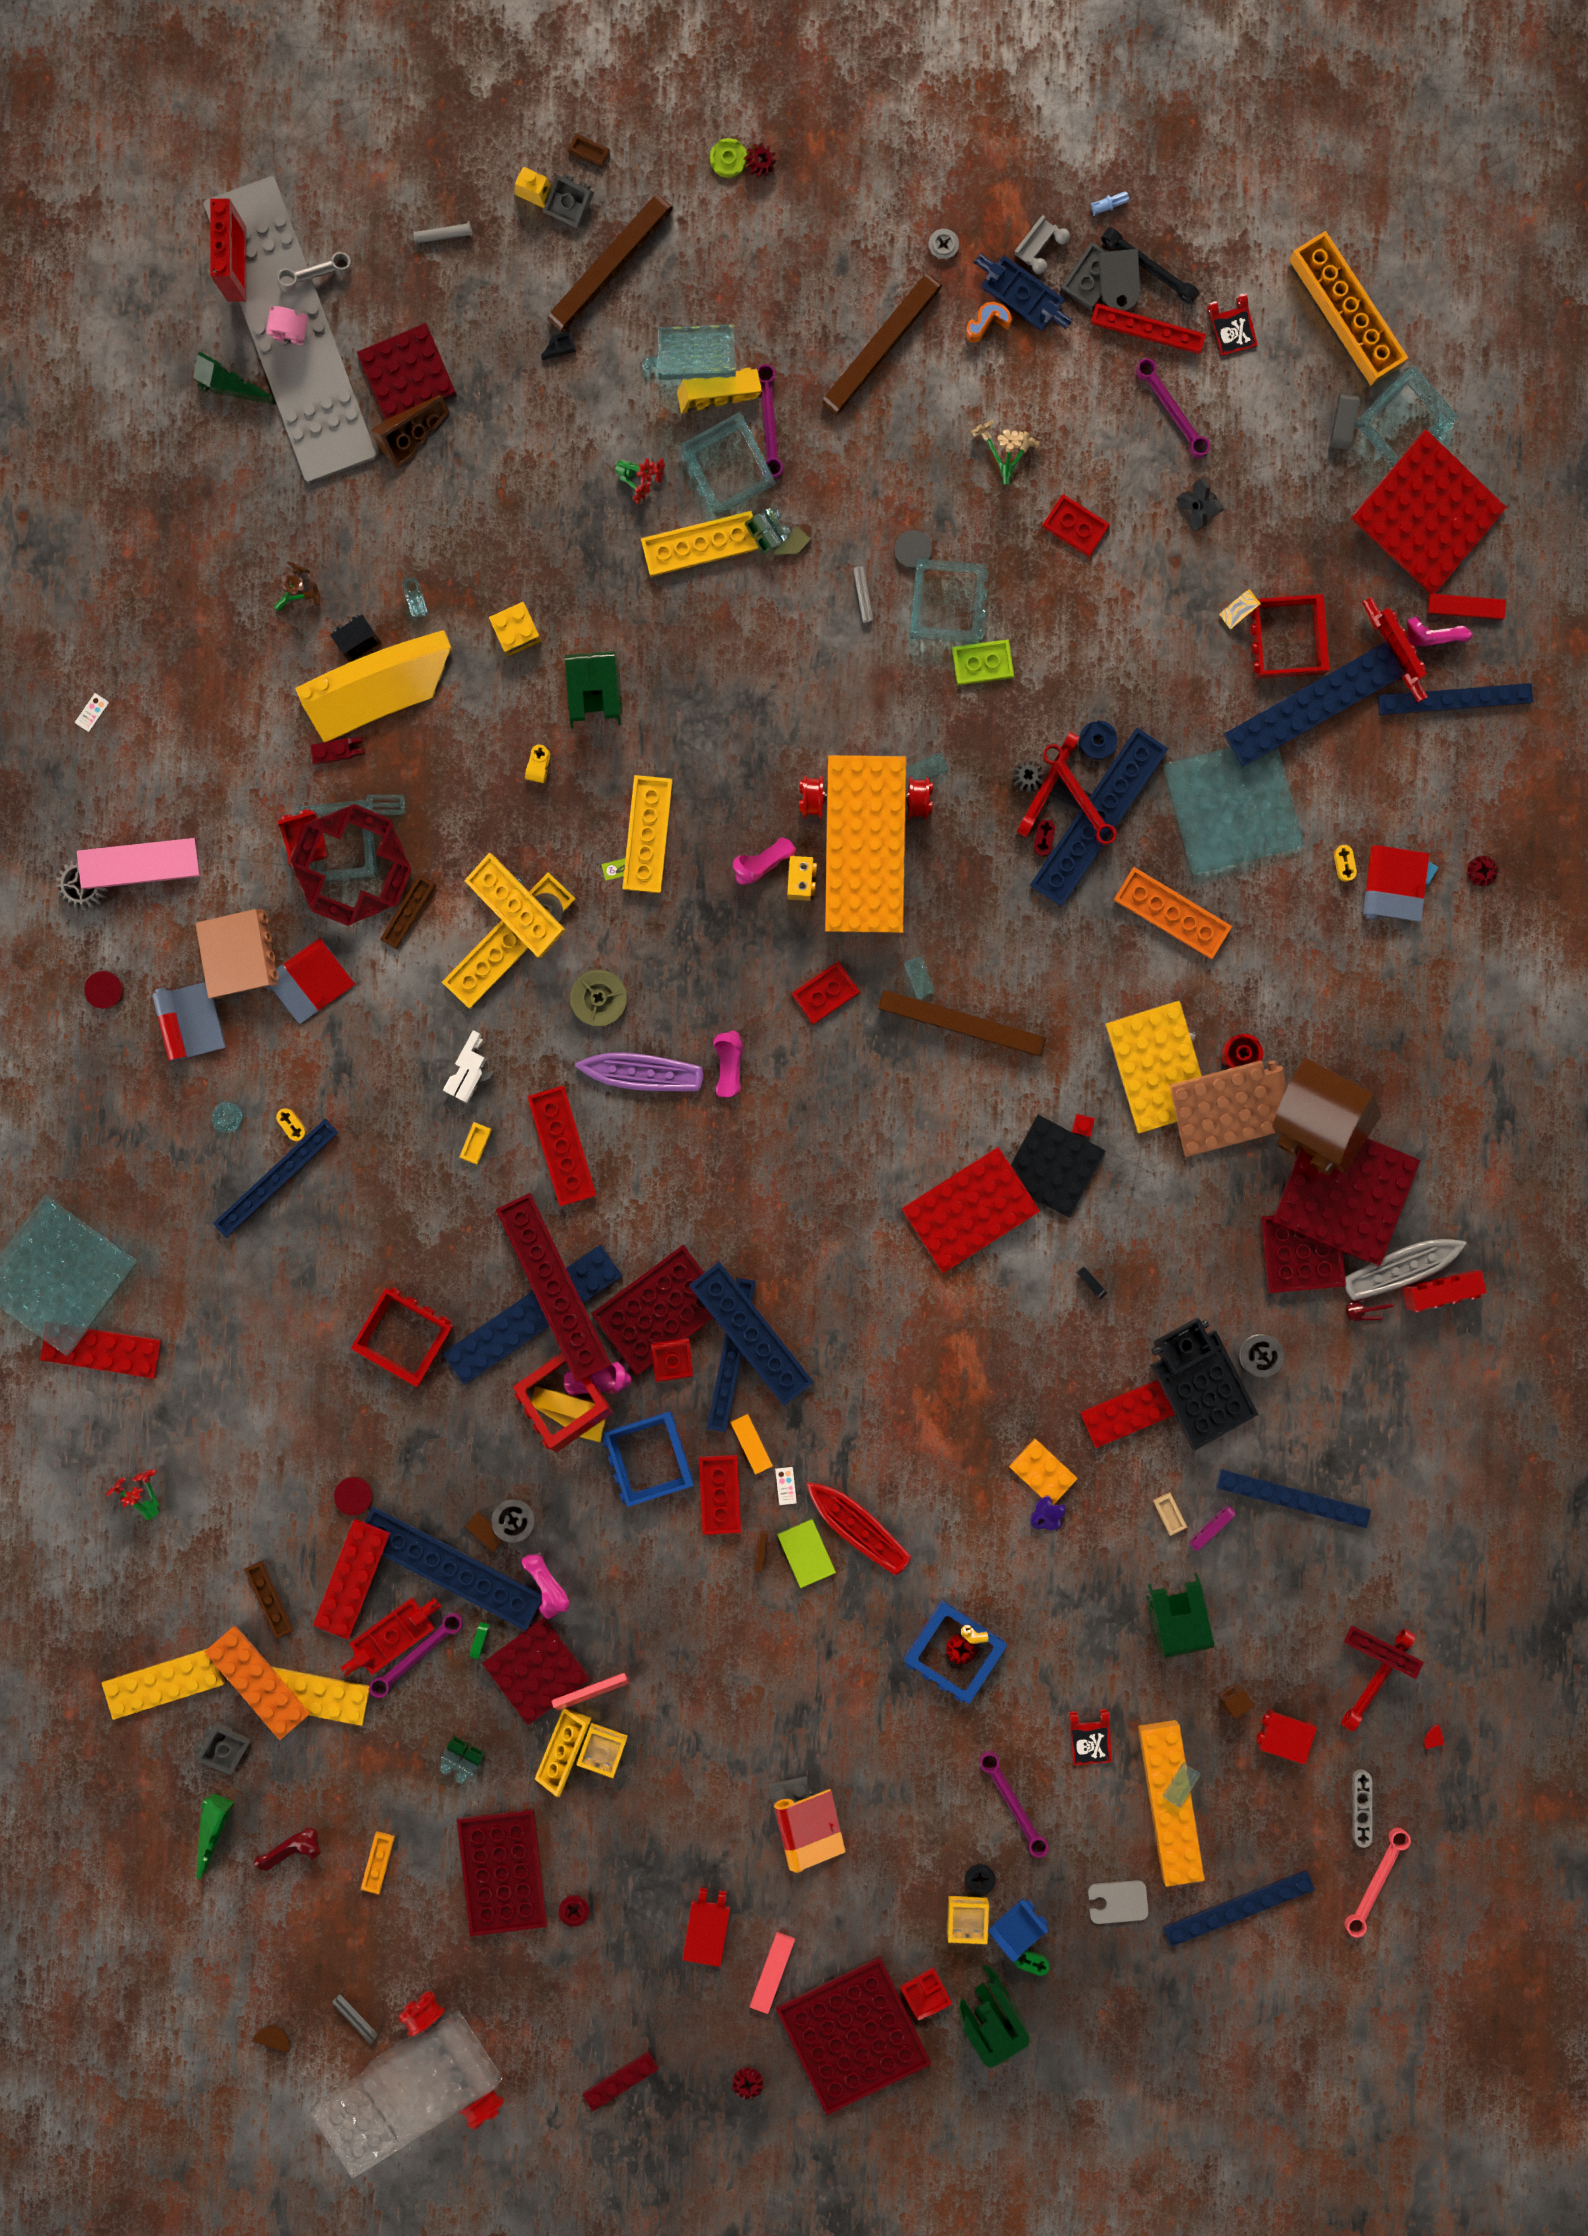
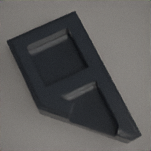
[541,331,576,360]

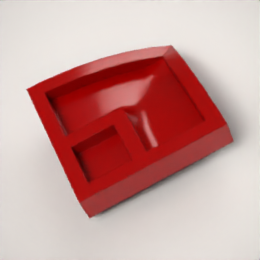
[900,1967,953,2021]

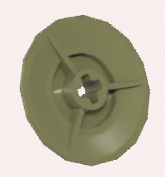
[570,970,627,1026]

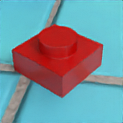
[1071,1114,1095,1137]

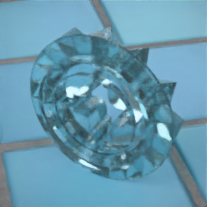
[211,1102,242,1132]

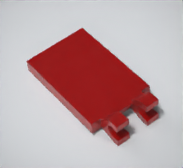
[682,1887,730,1967]

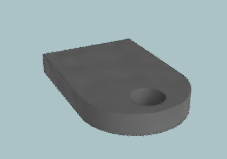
[1099,249,1140,311]

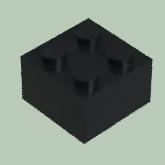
[330,614,382,662]

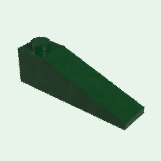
[193,351,275,405]

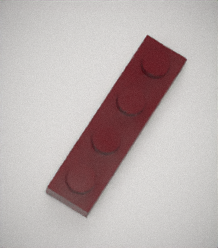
[1343,1625,1424,1679]
[582,2050,659,2112]

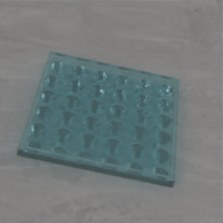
[1163,747,1304,875]
[0,1195,139,1356]

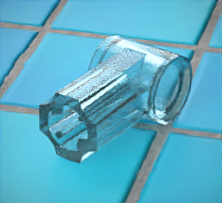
[402,577,428,618]

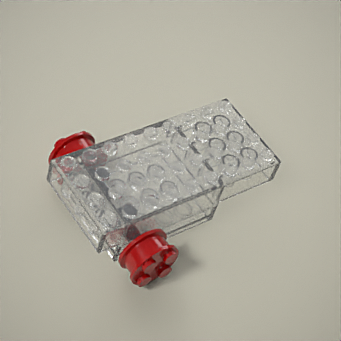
[309,1990,504,2179]

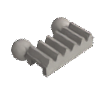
[1014,215,1070,274]

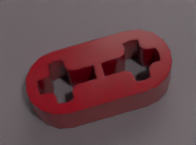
[1034,819,1055,856]

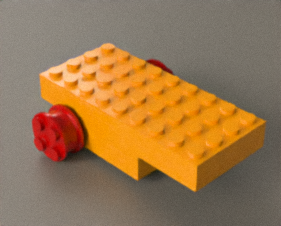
[799,755,933,933]

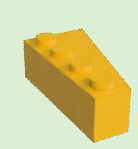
[677,368,762,414]

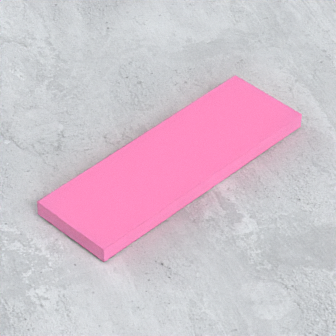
[77,838,200,890]

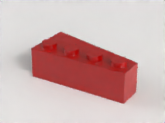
[1402,1270,1487,1313]

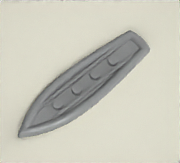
[1345,1239,1467,1301]

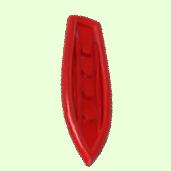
[806,1482,911,1575]

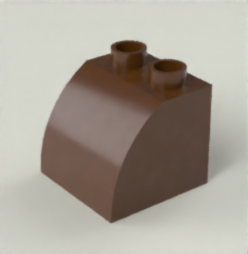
[1272,1057,1382,1175]

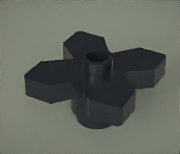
[1176,477,1224,531]

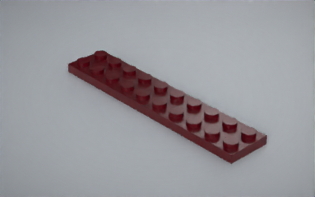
[496,1193,612,1383]

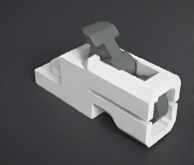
[443,1030,495,1103]

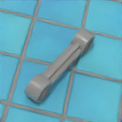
[277,252,351,292]

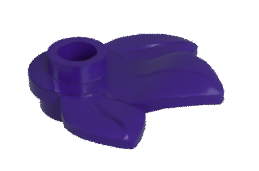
[1030,1495,1066,1530]

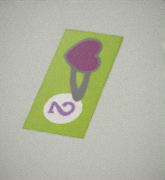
[601,858,626,881]

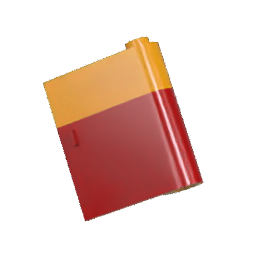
[774,1789,845,1873]

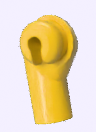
[961,1625,989,1644]

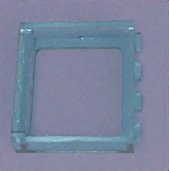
[1354,365,1459,467]
[680,412,777,517]
[909,558,989,644]
[296,800,378,884]

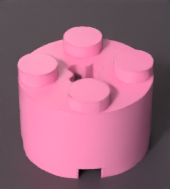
[266,306,308,345]

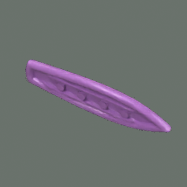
[575,1052,703,1091]

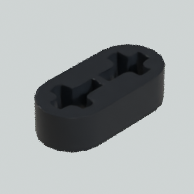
[1076,1266,1107,1300]

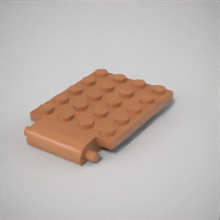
[1169,1061,1287,1157]

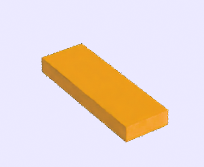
[731,1414,773,1475]
[361,1831,395,1894]

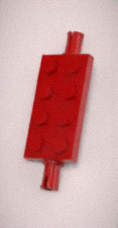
[1362,597,1428,703]
[340,1597,442,1677]

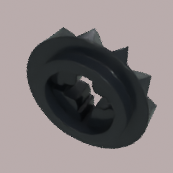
[964,1863,996,1896]

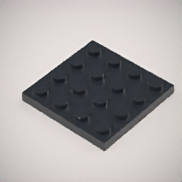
[1010,1114,1106,1218]

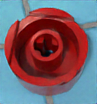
[1221,1034,1264,1069]

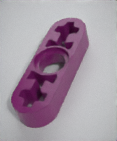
[1189,1505,1236,1551]

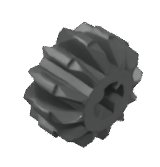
[1011,760,1044,793]

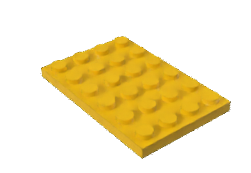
[1105,1001,1202,1133]

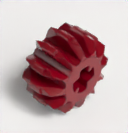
[744,142,777,178]

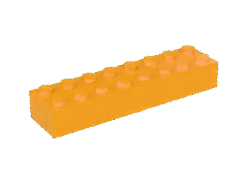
[1289,231,1409,386]
[1138,1720,1205,1887]

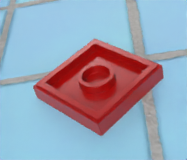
[651,1338,693,1382]

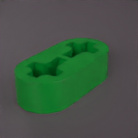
[469,1622,490,1660]
[1014,1950,1049,1976]

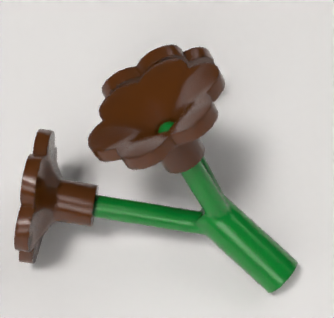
[274,561,321,611]

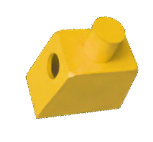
[514,167,552,208]

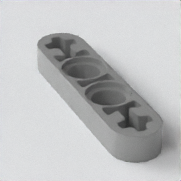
[1352,1769,1372,1848]

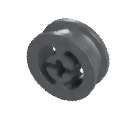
[1239,1334,1284,1377]
[492,1499,534,1543]

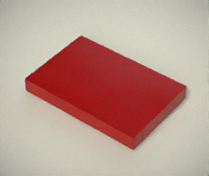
[1042,494,1111,557]
[791,961,860,1025]

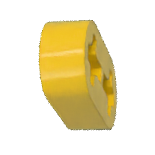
[1334,845,1357,882]
[276,1109,307,1141]

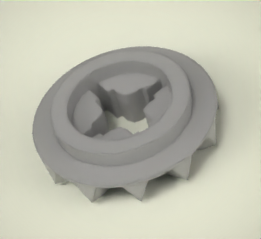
[929,229,959,260]

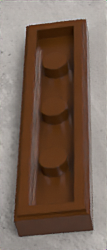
[380,874,436,950]
[244,1560,294,1639]

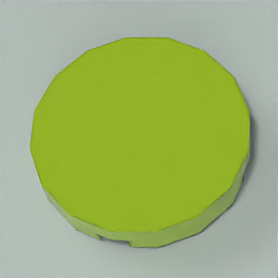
[710,138,747,178]

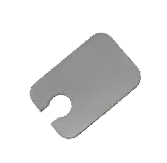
[1088,1880,1148,1924]

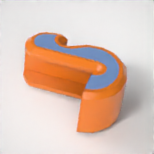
[966,302,1012,343]

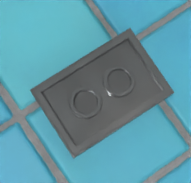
[1060,242,1108,311]

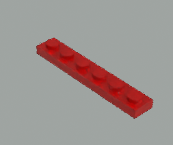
[1090,303,1206,355]

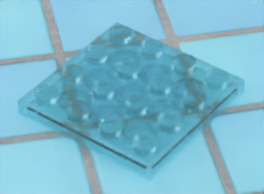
[658,324,736,380]

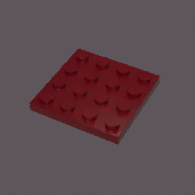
[357,323,457,420]
[1260,1215,1346,1293]
[482,1616,590,1725]

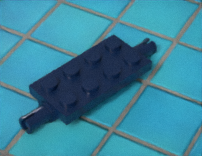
[974,253,1073,332]

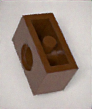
[1218,1681,1254,1719]

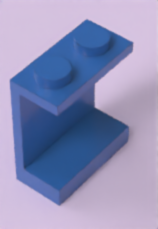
[988,1898,1049,1962]

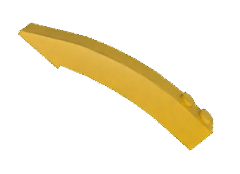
[295,630,452,742]

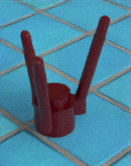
[1346,1296,1395,1322]

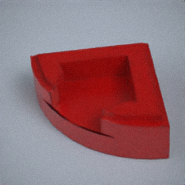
[1424,1724,1445,1749]

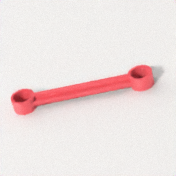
[1345,1828,1411,1938]

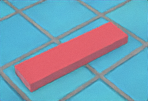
[552,1673,630,1711]
[750,1932,795,2014]

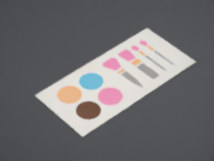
[75,693,109,732]
[775,1467,797,1505]

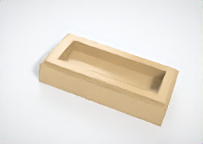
[1152,1492,1188,1536]

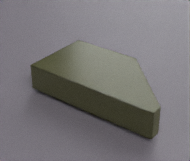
[773,526,811,556]

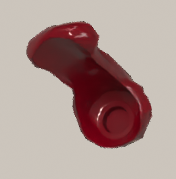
[254,1827,321,1871]

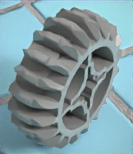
[56,860,109,911]

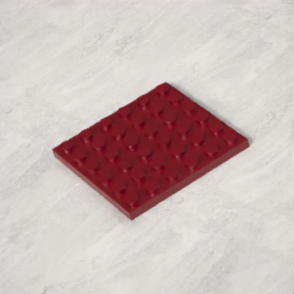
[1271,1138,1421,1267]
[776,1956,932,2116]

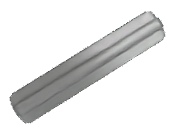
[854,566,873,623]

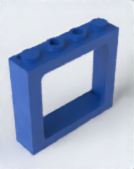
[602,1410,694,1507]
[904,1599,1007,1704]

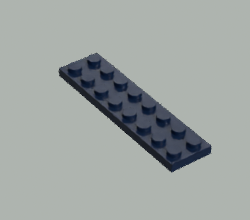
[688,1261,813,1406]

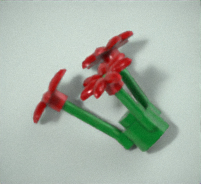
[615,458,665,504]
[106,1469,160,1521]

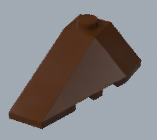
[370,395,449,468]

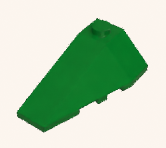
[196,1793,234,1879]

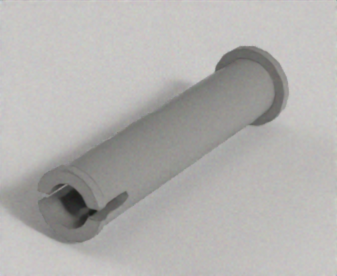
[414,221,473,244]

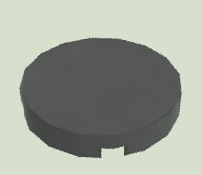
[894,530,932,569]

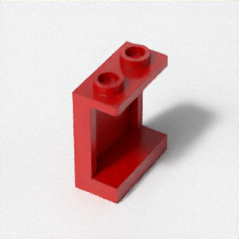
[276,809,330,867]
[1256,1709,1317,1765]

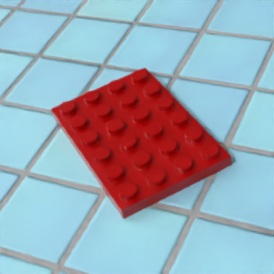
[901,1146,1040,1273]

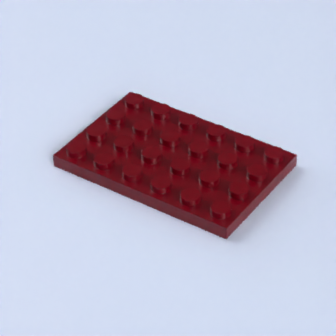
[591,1244,714,1375]
[456,1809,548,1936]

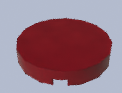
[84,971,124,1009]
[334,1477,373,1516]

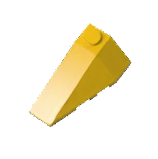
[532,1386,610,1442]

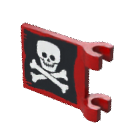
[1207,293,1258,356]
[1069,1709,1112,1765]

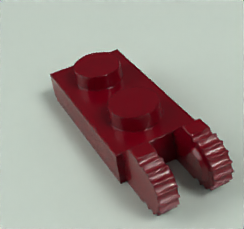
[310,737,366,765]

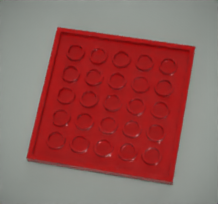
[1350,429,1507,594]

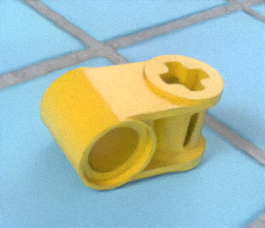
[525,745,550,784]

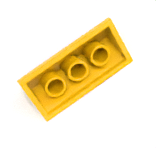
[535,1708,591,1797]

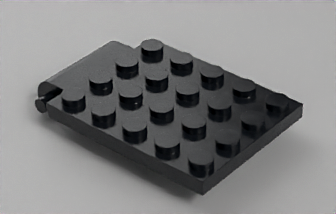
[1150,1318,1259,1450]

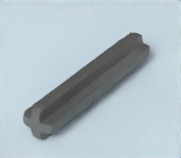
[332,1994,378,2043]

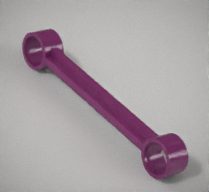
[1136,358,1210,459]
[757,364,783,480]
[369,1612,463,1698]
[979,1751,1049,1858]

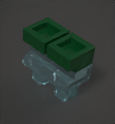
[744,508,791,555]
[439,1735,485,1784]

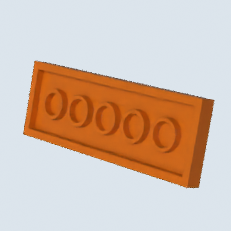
[1113,867,1232,959]
[205,1625,310,1740]

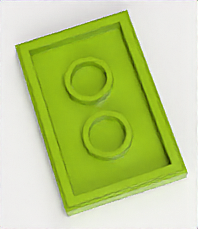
[952,639,1014,686]
[777,1518,836,1588]

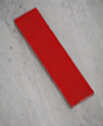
[1427,593,1506,620]

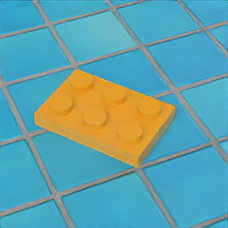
[1009,1438,1078,1505]

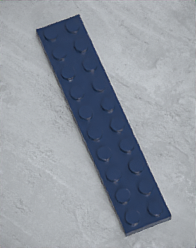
[1223,641,1406,767]
[1029,728,1169,907]
[442,1244,623,1385]
[365,1506,542,1631]

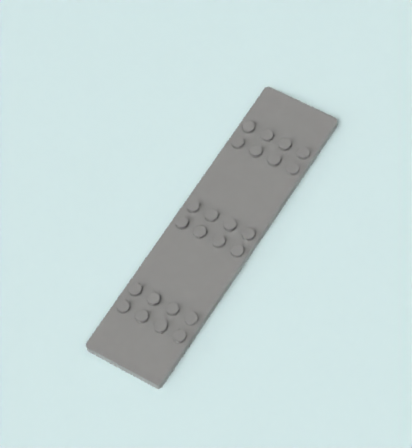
[204,176,377,483]

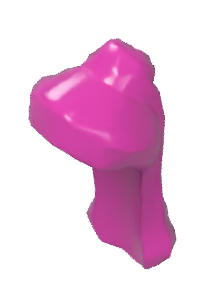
[1407,616,1473,647]
[733,837,796,885]
[713,1030,744,1098]
[563,1362,631,1396]
[522,1554,570,1618]

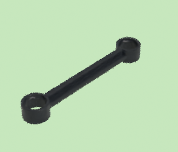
[1101,227,1200,305]

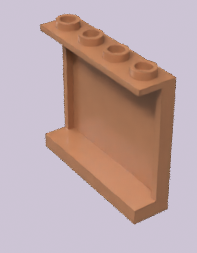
[195,909,278,999]

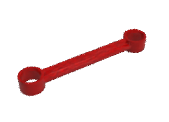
[1016,732,1080,837]
[1042,744,1116,845]
[1341,1628,1416,1732]

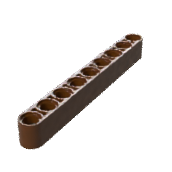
[547,194,673,333]
[822,273,942,416]
[878,990,1047,1057]

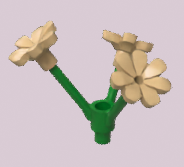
[971,419,1041,484]

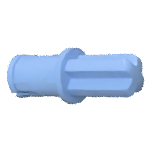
[1091,192,1129,216]

